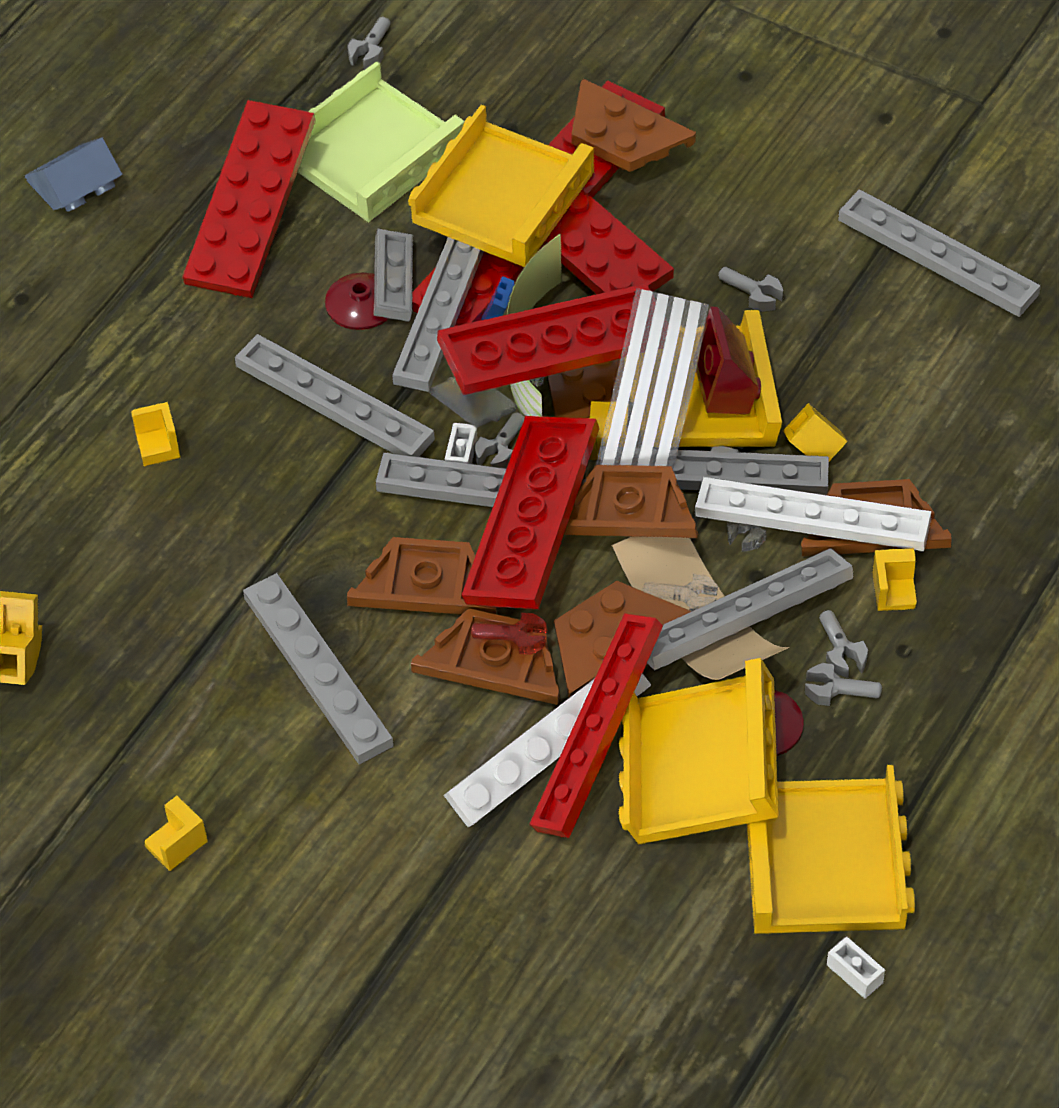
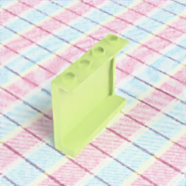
[298,62,465,222]

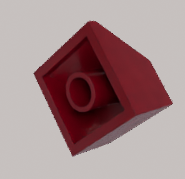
[693,306,761,414]

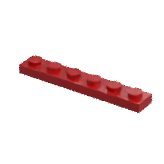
[529,613,663,838]

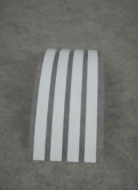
[596,288,709,469]

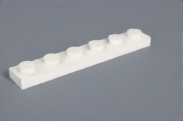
[695,477,931,551]
[444,673,651,827]

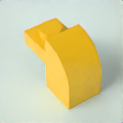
[0,591,42,685]

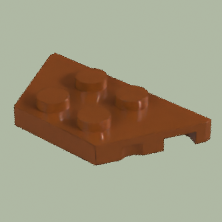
[572,79,696,172]
[547,358,630,418]
[564,465,698,538]
[801,479,951,556]
[347,537,497,614]
[554,581,691,698]
[411,608,559,705]

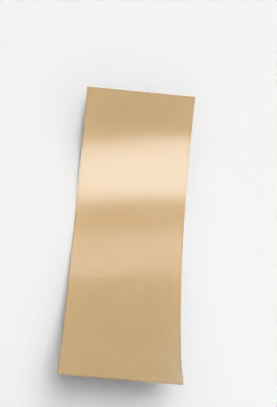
[612,537,789,680]

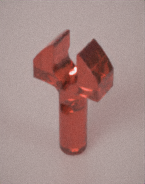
[471,613,547,655]

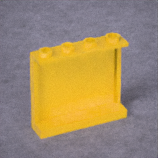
[409,105,594,267]
[624,310,782,447]
[619,658,778,844]
[747,765,915,934]

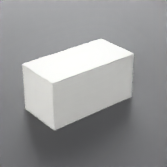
[445,423,477,464]
[827,936,885,999]

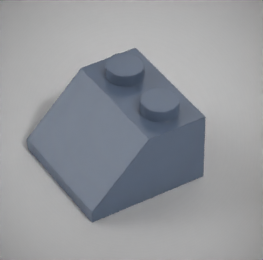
[24,137,122,212]

